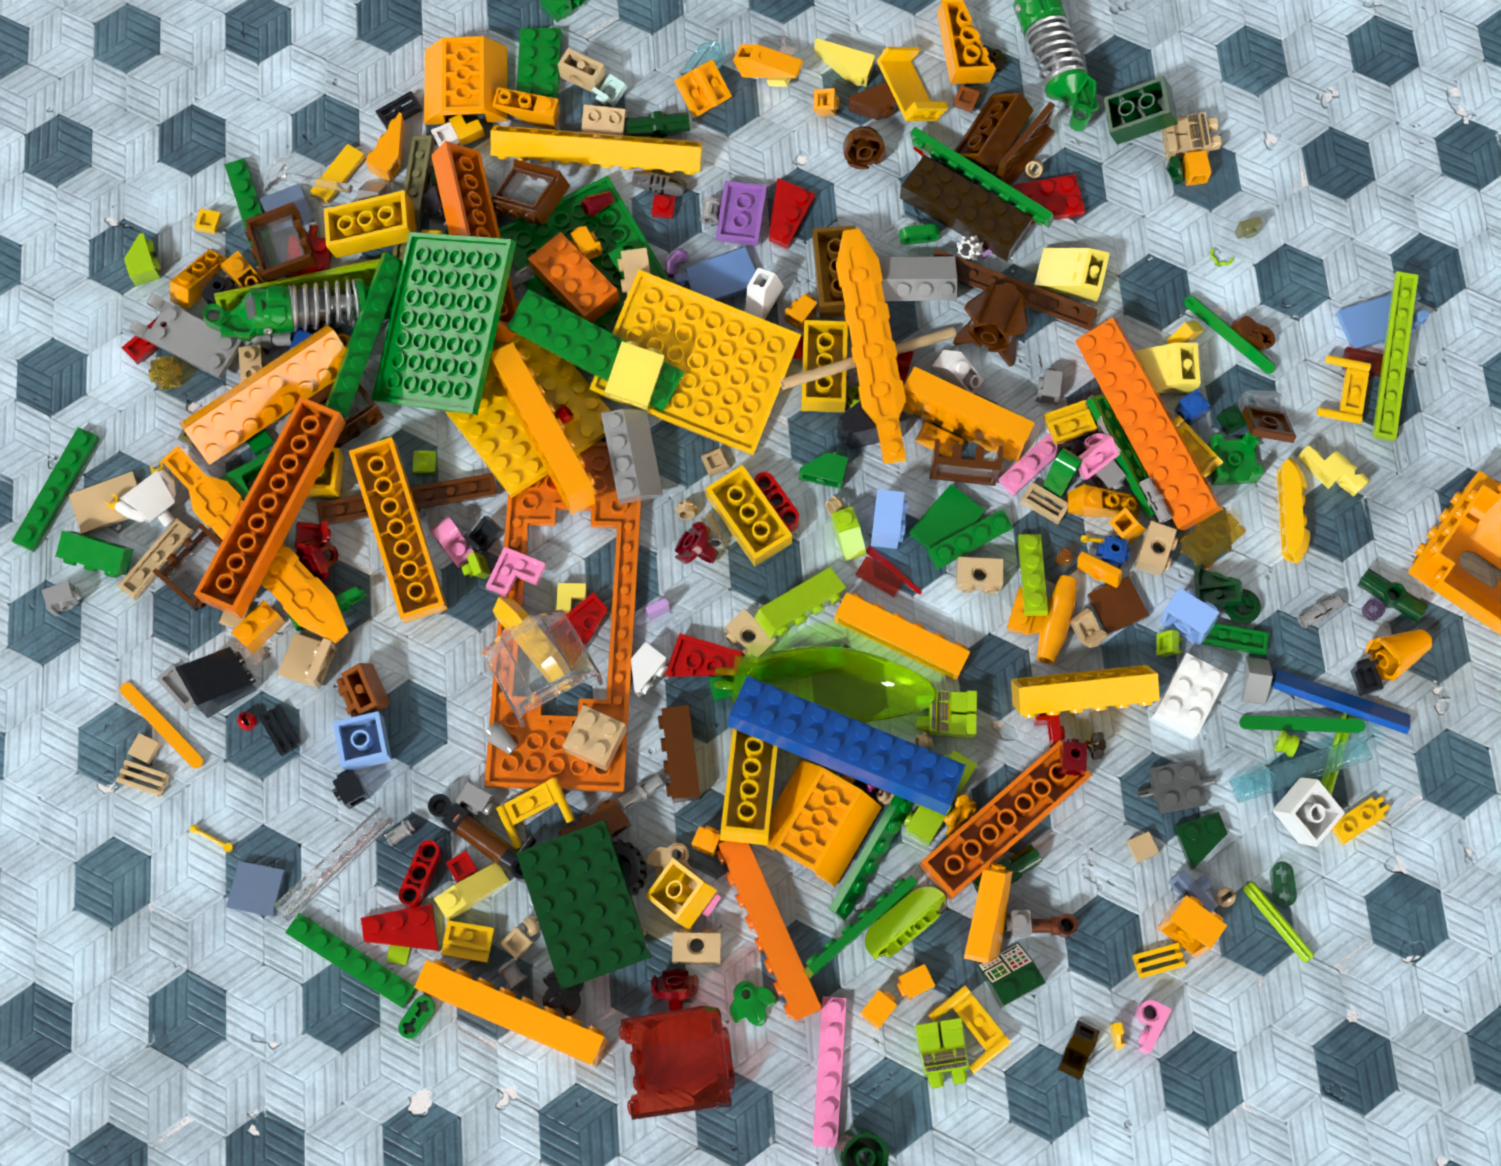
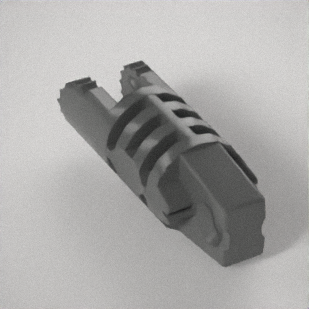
[632,171,687,196]

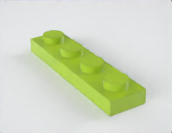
[1018,534,1048,616]

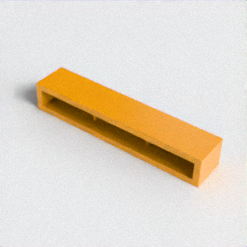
[834,592,970,681]

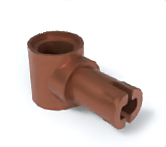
[1031,914,1078,938]

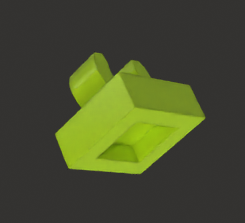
[413,450,437,475]
[461,552,491,579]
[1156,630,1183,658]

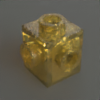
[148,356,183,391]

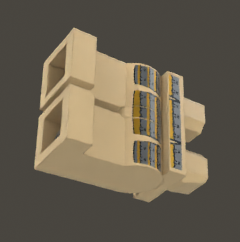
[1161,112,1221,161]

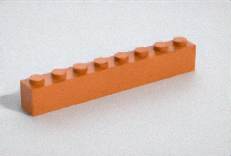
[716,841,822,1022]

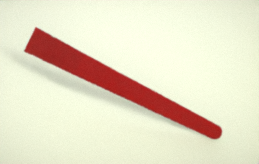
[866,546,922,595]

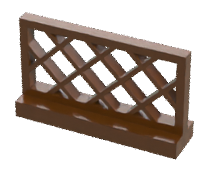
[992,102,1055,187]

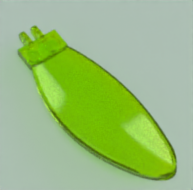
[715,646,937,722]

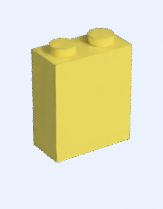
[605,341,664,410]

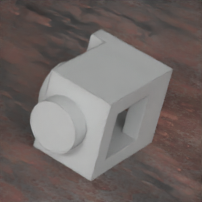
[1035,368,1063,404]
[42,581,82,617]
[455,782,495,816]
[1004,910,1032,939]

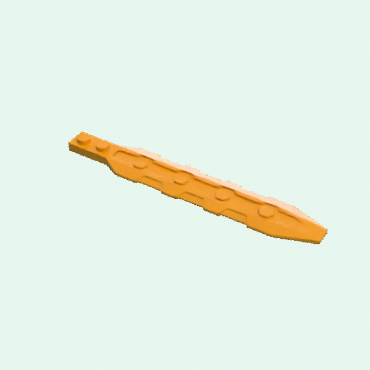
[836,228,906,464]
[161,446,349,643]

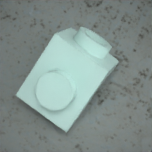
[592,74,628,107]

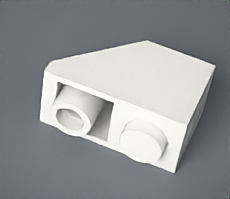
[745,268,784,320]
[932,350,984,394]
[631,642,668,698]

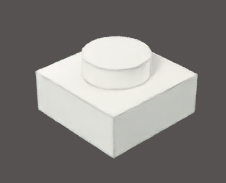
[431,122,460,147]

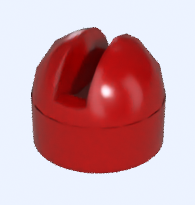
[555,404,574,424]
[237,711,257,731]

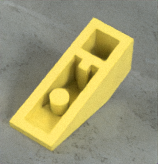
[814,38,875,87]
[434,863,510,921]

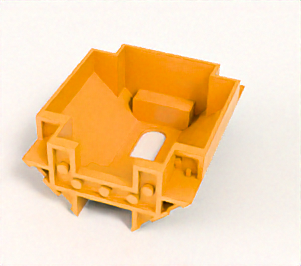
[1408,470,1501,635]

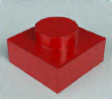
[652,194,675,219]
[446,851,479,883]

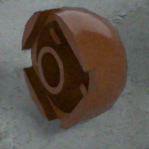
[843,126,886,169]

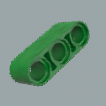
[1043,448,1083,497]

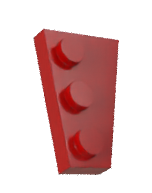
[544,592,608,670]
[665,633,744,678]
[361,904,439,952]

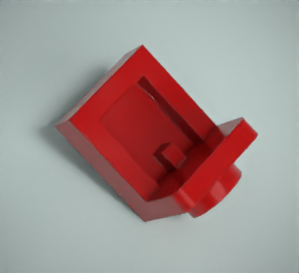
[295,521,331,547]
[1033,713,1065,747]

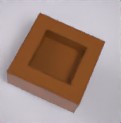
[953,85,980,113]

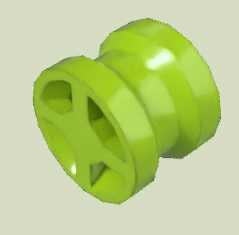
[1273,730,1300,758]

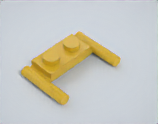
[1316,355,1371,424]
[1173,415,1223,477]
[496,777,575,850]
[928,985,1011,1074]

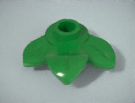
[729,981,777,1026]

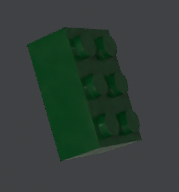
[1103,76,1178,145]

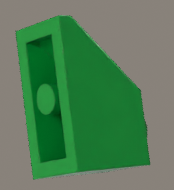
[799,452,848,489]

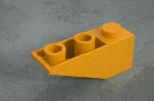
[733,44,803,78]
[492,87,561,130]
[366,112,405,182]
[170,249,227,310]
[220,251,265,288]
[1068,484,1139,518]

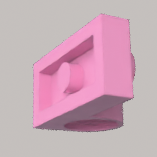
[1078,433,1120,480]
[430,517,474,568]
[1135,1000,1172,1054]

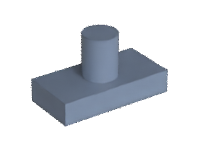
[1168,869,1216,912]

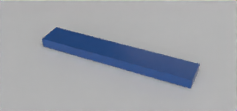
[1272,669,1410,734]

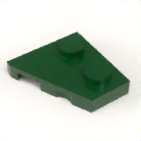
[1194,566,1243,607]
[1173,812,1228,870]

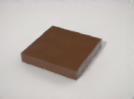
[1242,406,1296,443]
[1087,576,1149,635]

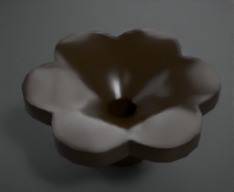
[987,49,1007,71]
[1085,732,1106,760]

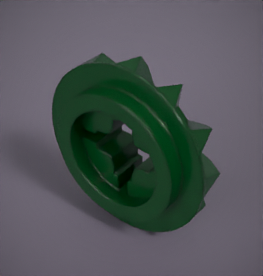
[1225,589,1261,624]

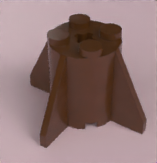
[953,282,1028,367]

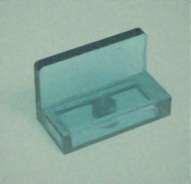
[679,42,728,76]

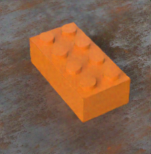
[528,232,619,323]

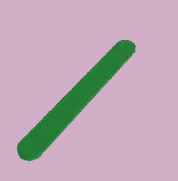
[1184,295,1276,374]
[1239,715,1366,733]

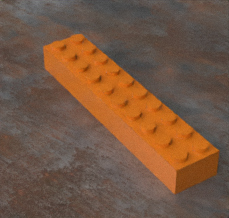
[431,141,517,343]
[1075,317,1223,531]
[194,397,346,619]

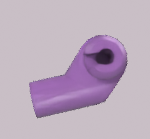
[666,248,688,278]

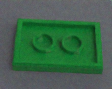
[908,484,985,549]

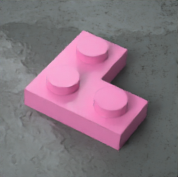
[485,547,546,597]

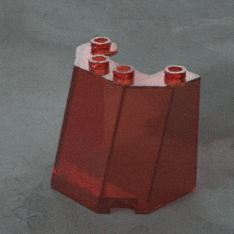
[619,1006,735,1120]

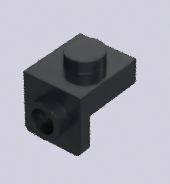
[463,516,503,551]
[1350,658,1384,696]

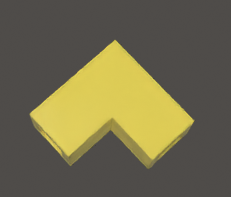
[556,583,587,614]

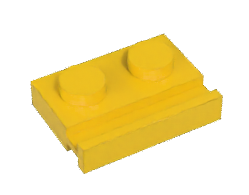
[1043,400,1097,445]
[440,920,495,963]

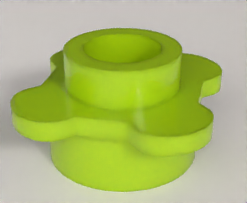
[846,386,861,407]

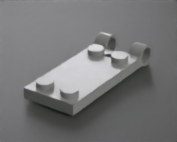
[128,293,244,380]

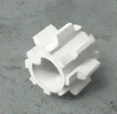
[957,235,984,262]

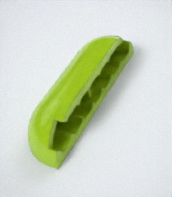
[865,887,946,959]

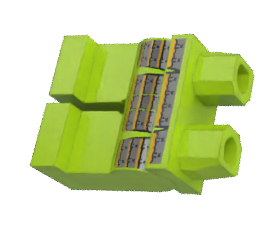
[915,690,977,739]
[914,1018,969,1089]

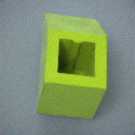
[124,233,161,286]

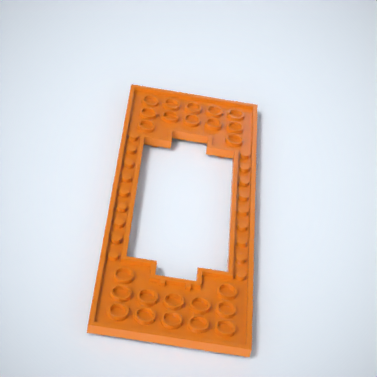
[484,442,642,793]

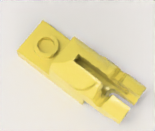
[1297,445,1370,497]

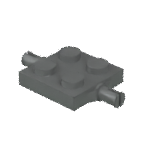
[1137,759,1217,815]

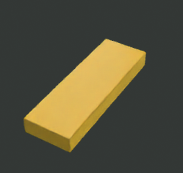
[310,144,365,204]

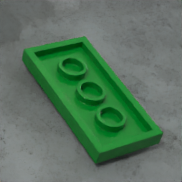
[516,28,562,99]

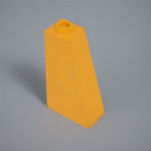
[964,864,1013,963]

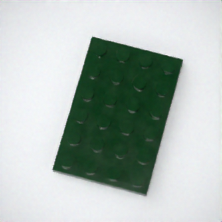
[516,820,652,990]

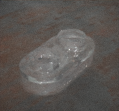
[1238,390,1284,412]

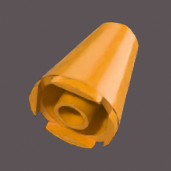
[1365,629,1432,681]

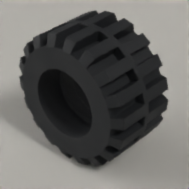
[613,839,647,896]

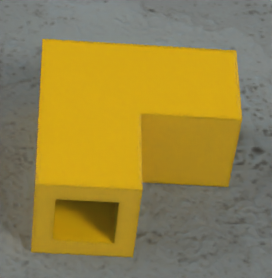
[449,115,485,146]
[1166,320,1204,344]

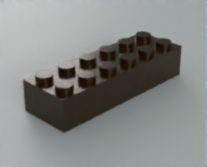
[900,155,1033,262]

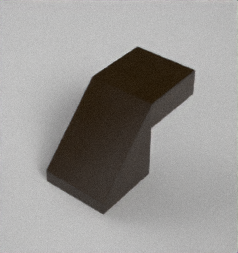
[1058,1020,1100,1080]

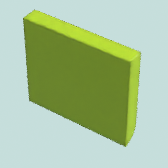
[386,945,411,965]

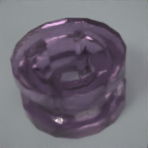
[1362,598,1385,621]

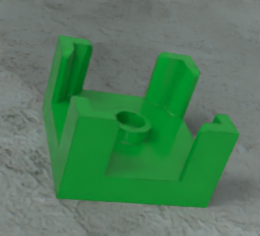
[1207,433,1263,486]

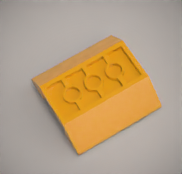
[424,36,508,125]
[763,760,882,888]

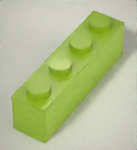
[755,567,846,640]
[903,750,977,847]

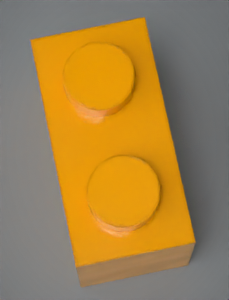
[231,600,286,654]

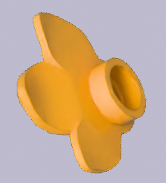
[943,794,977,836]

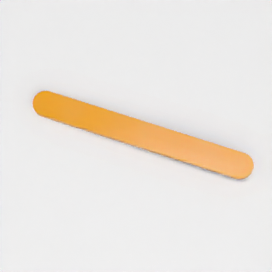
[120,682,204,769]

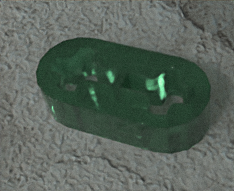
[1270,861,1297,908]

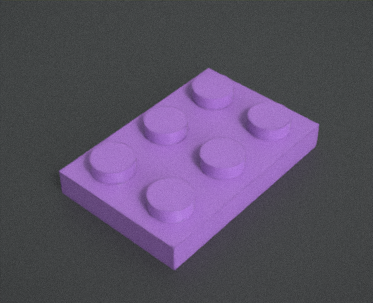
[716,181,767,246]

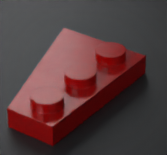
[769,178,815,249]

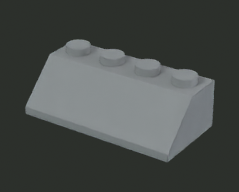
[878,256,957,301]
[601,409,663,505]

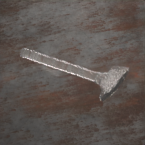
[264,156,353,193]

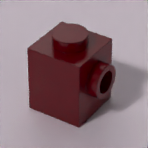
[1059,739,1087,776]

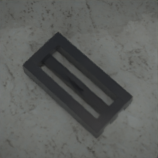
[375,91,423,130]
[259,705,302,756]

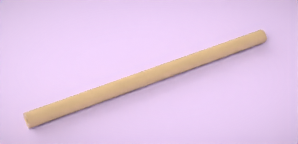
[780,327,956,390]

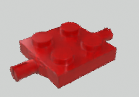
[285,224,332,278]

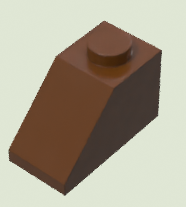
[848,82,897,120]

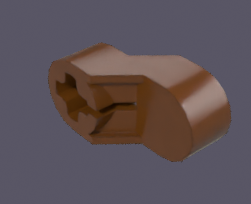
[1232,316,1275,351]

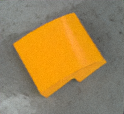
[674,59,732,118]

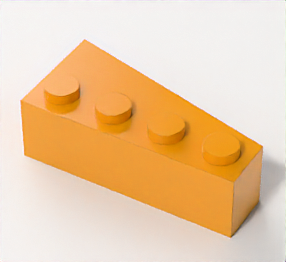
[937,0,996,85]

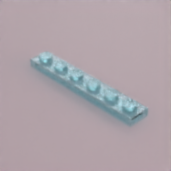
[1230,736,1373,803]

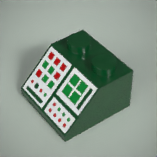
[977,943,1046,1009]

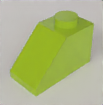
[830,507,867,562]

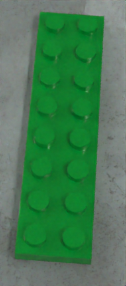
[507,289,684,412]

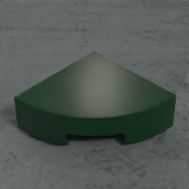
[1166,155,1183,185]

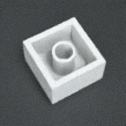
[1272,777,1345,847]

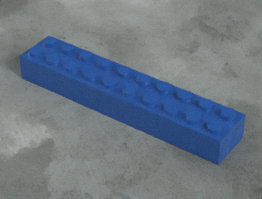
[727,676,966,815]

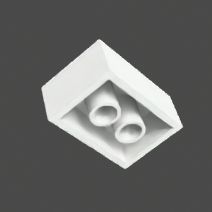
[1151,653,1228,739]

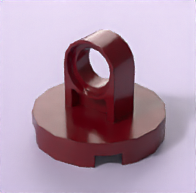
[675,521,719,564]
[294,540,339,582]
[651,969,699,1015]

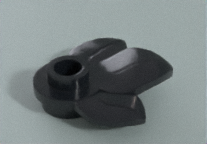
[543,971,584,1017]

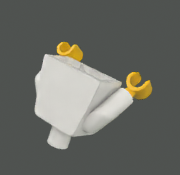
[105,461,176,527]

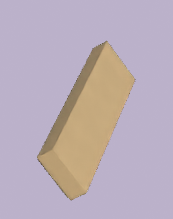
[117,518,196,600]

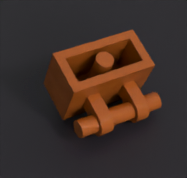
[336,663,391,717]

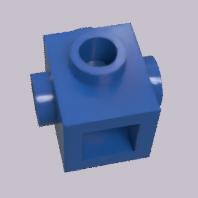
[1096,535,1130,569]

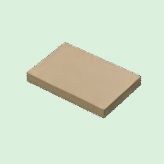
[69,471,138,535]

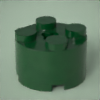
[834,1126,889,1166]

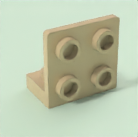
[581,104,629,136]
[278,633,337,690]

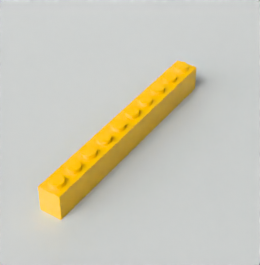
[491,125,703,175]

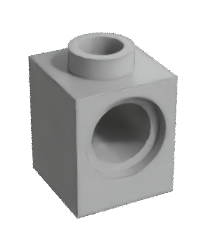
[1090,460,1126,492]

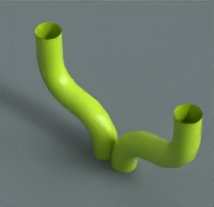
[1210,248,1234,267]

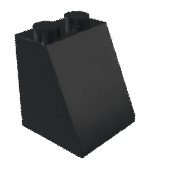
[837,401,908,450]
[175,647,256,718]

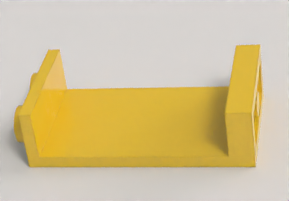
[876,46,948,122]

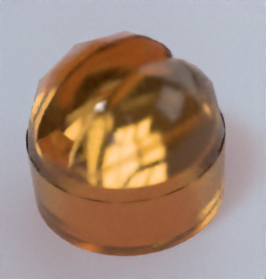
[1054,547,1074,566]

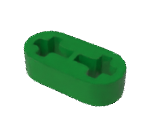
[899,224,940,245]
[398,996,435,1039]

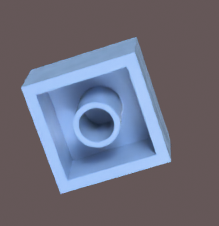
[870,489,908,549]
[1160,588,1219,647]
[333,711,392,771]

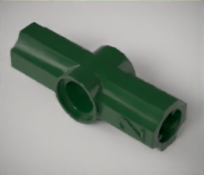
[626,111,690,139]
[1357,568,1428,622]
[972,844,1043,893]

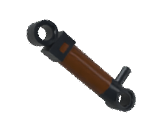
[428,794,536,883]

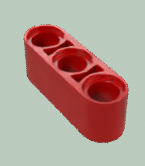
[754,472,799,532]
[398,840,443,908]

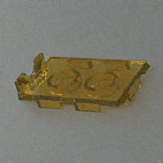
[1180,509,1246,568]

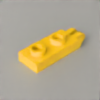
[1331,796,1391,845]

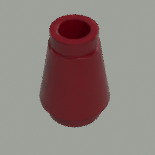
[581,191,614,216]

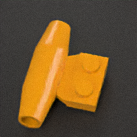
[1007,575,1077,665]

